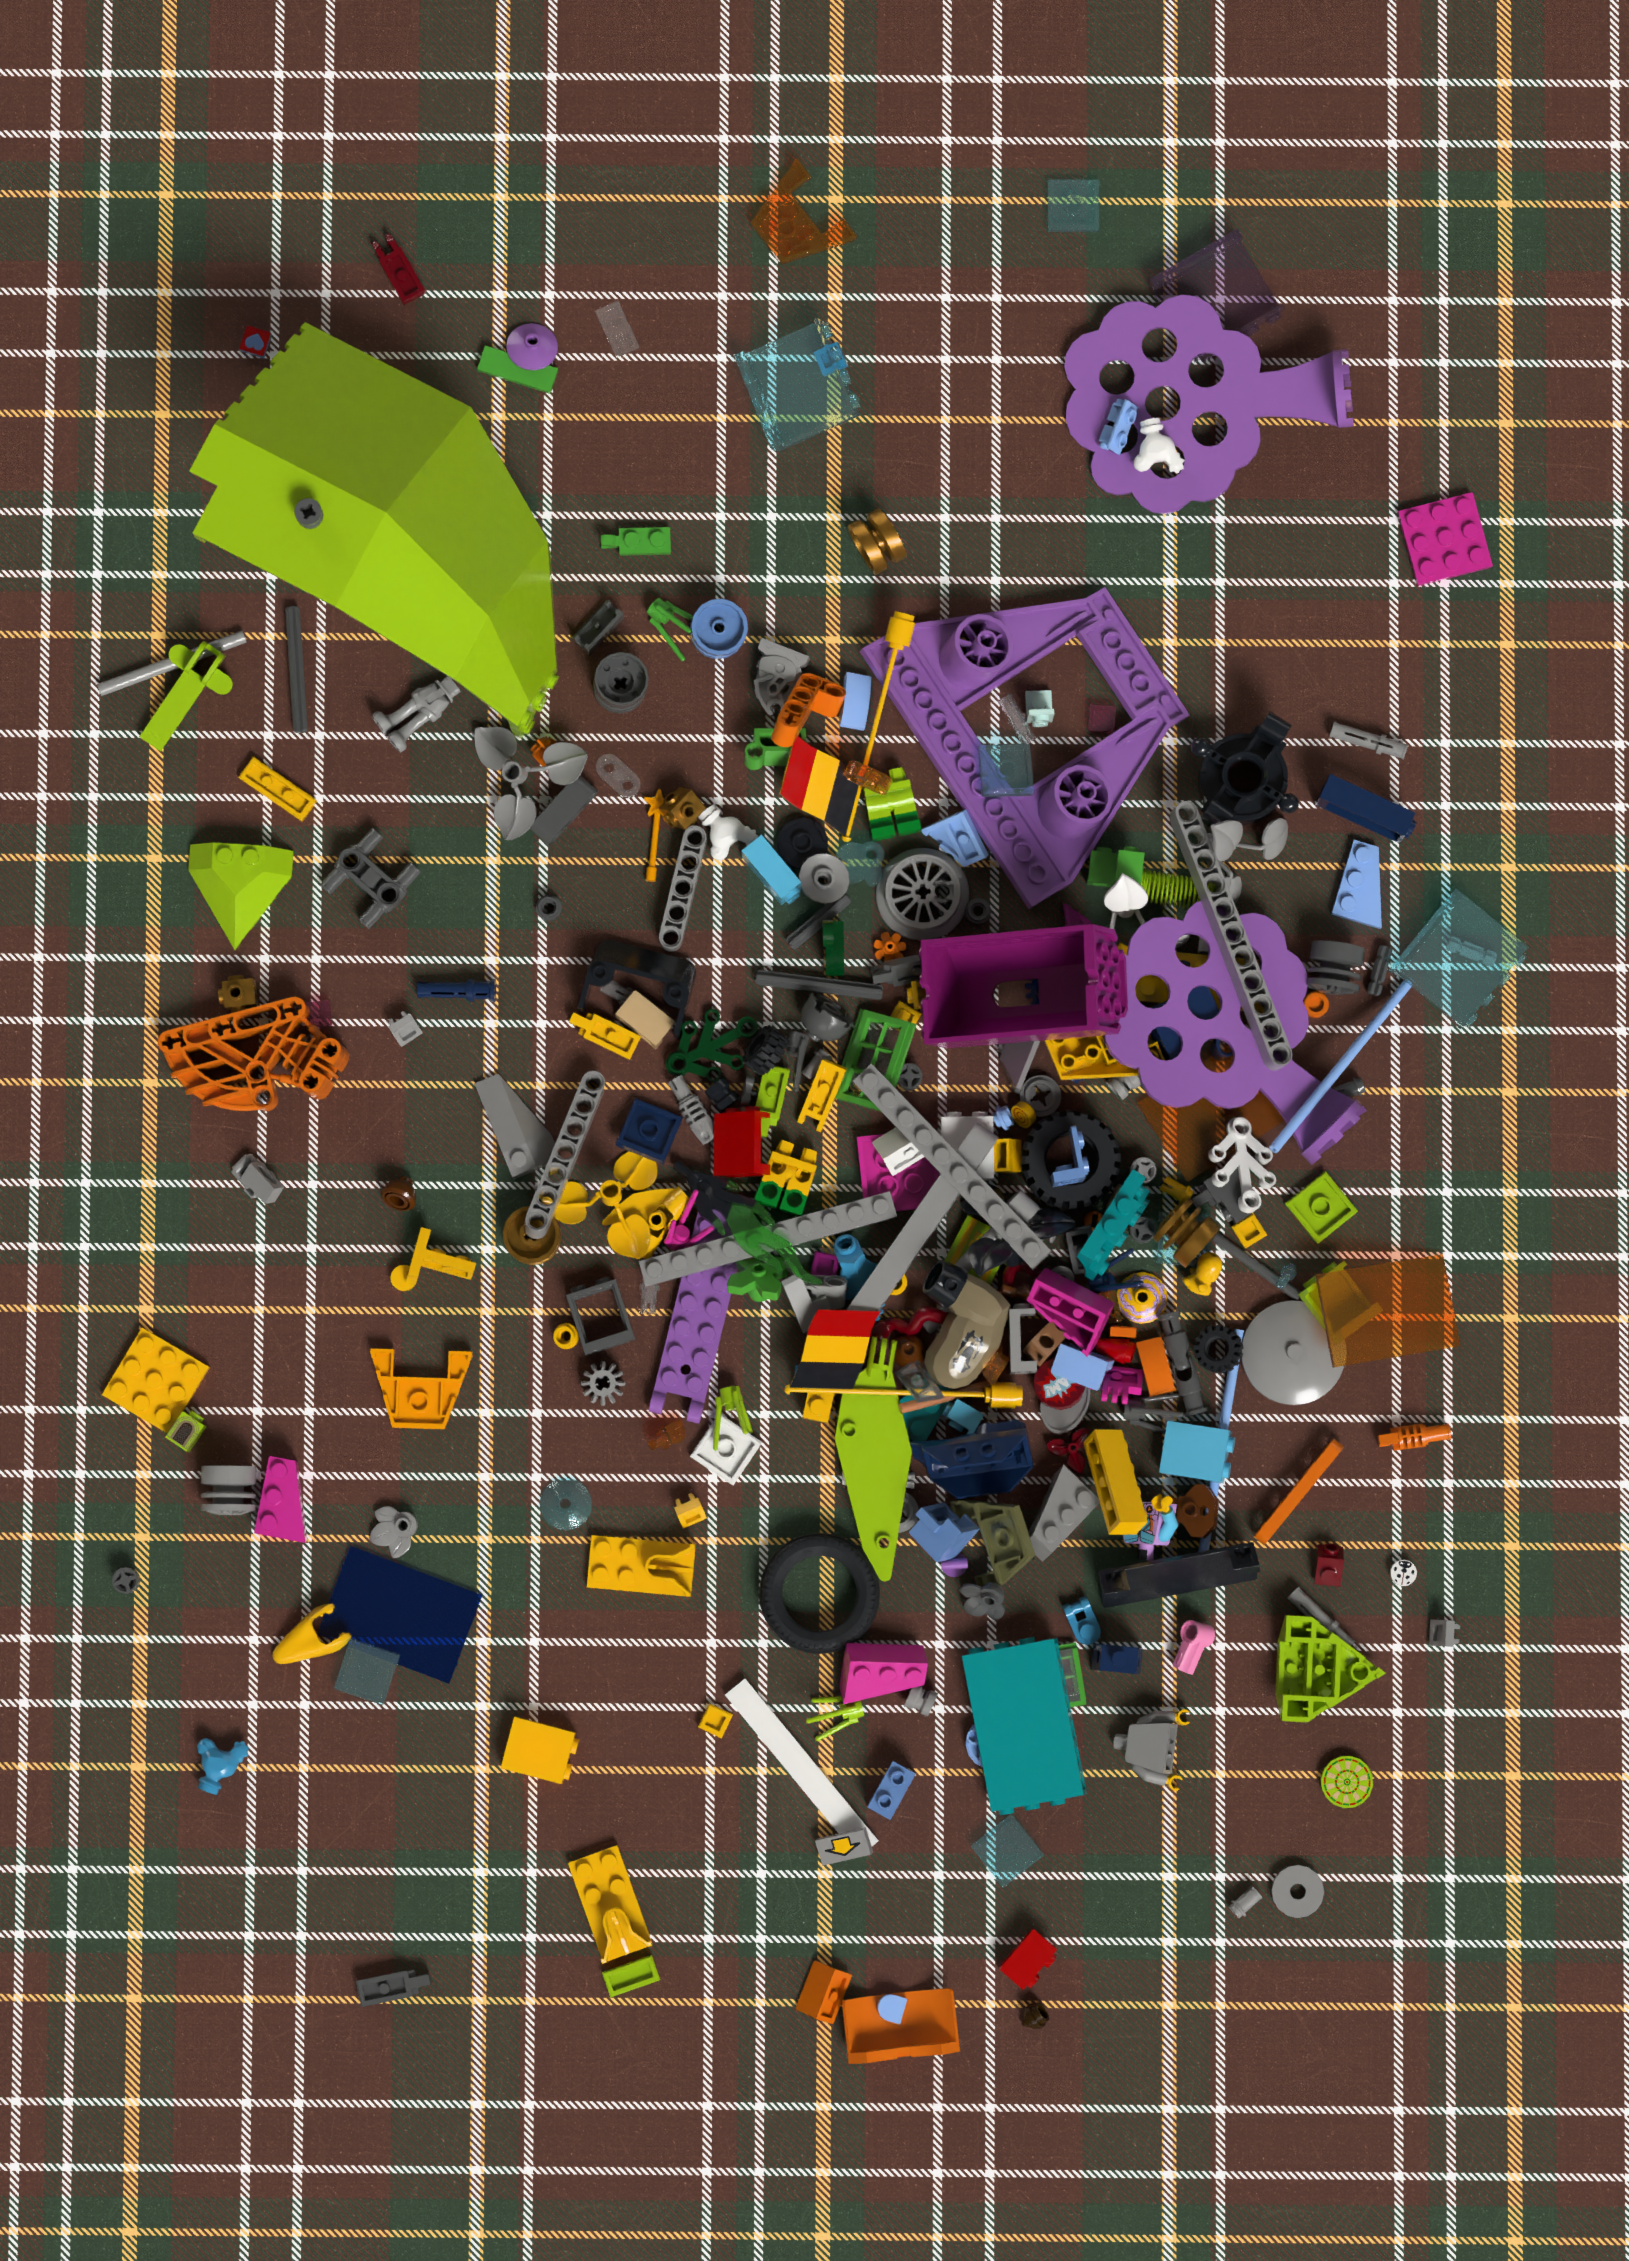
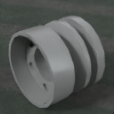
[201,1466,256,1515]

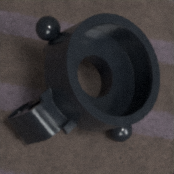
[1191,711,1299,828]

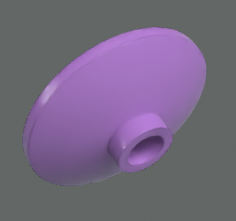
[506,323,558,370]

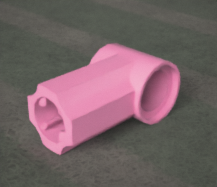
[1172,1620,1215,1675]

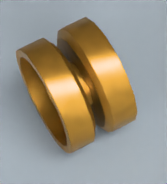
[847,508,907,575]
[503,1206,562,1265]

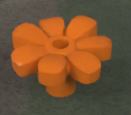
[873,932,906,962]

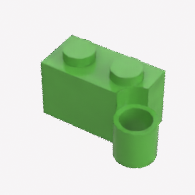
[744,728,806,770]

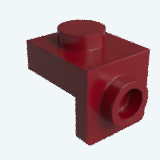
[1314,1543,1344,1587]

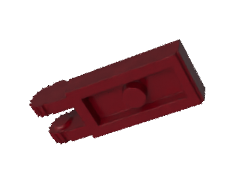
[371,232,426,305]

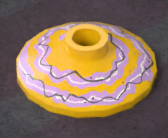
[1116,1272,1168,1324]

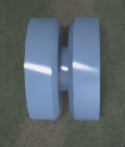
[690,599,748,659]

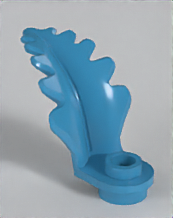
[834,1234,885,1321]

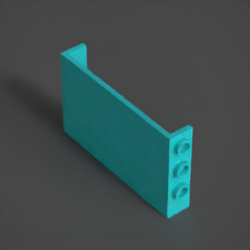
[962,1637,1087,1815]

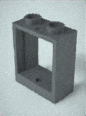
[566,1276,636,1356]

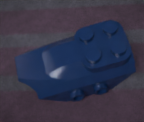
[910,1419,1034,1499]

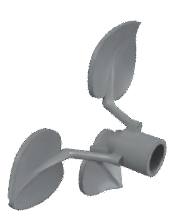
[474,727,588,840]
[1208,818,1288,904]

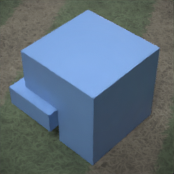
[909,1502,980,1562]

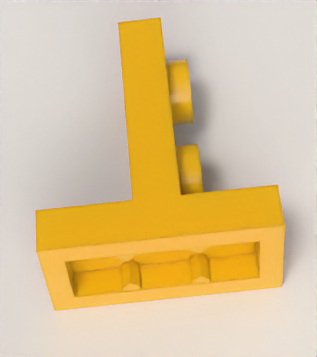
[405,1227,476,1285]

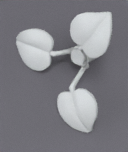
[1104,874,1190,949]

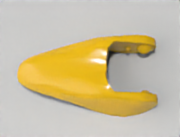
[272,1603,351,1664]

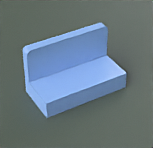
[1051,1342,1114,1391]

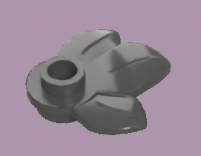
[959,1583,1005,1620]

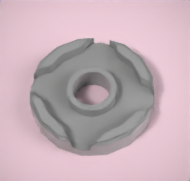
[1271,1865,1324,1918]

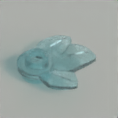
[836,841,884,887]

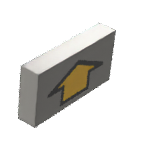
[815,1827,873,1866]

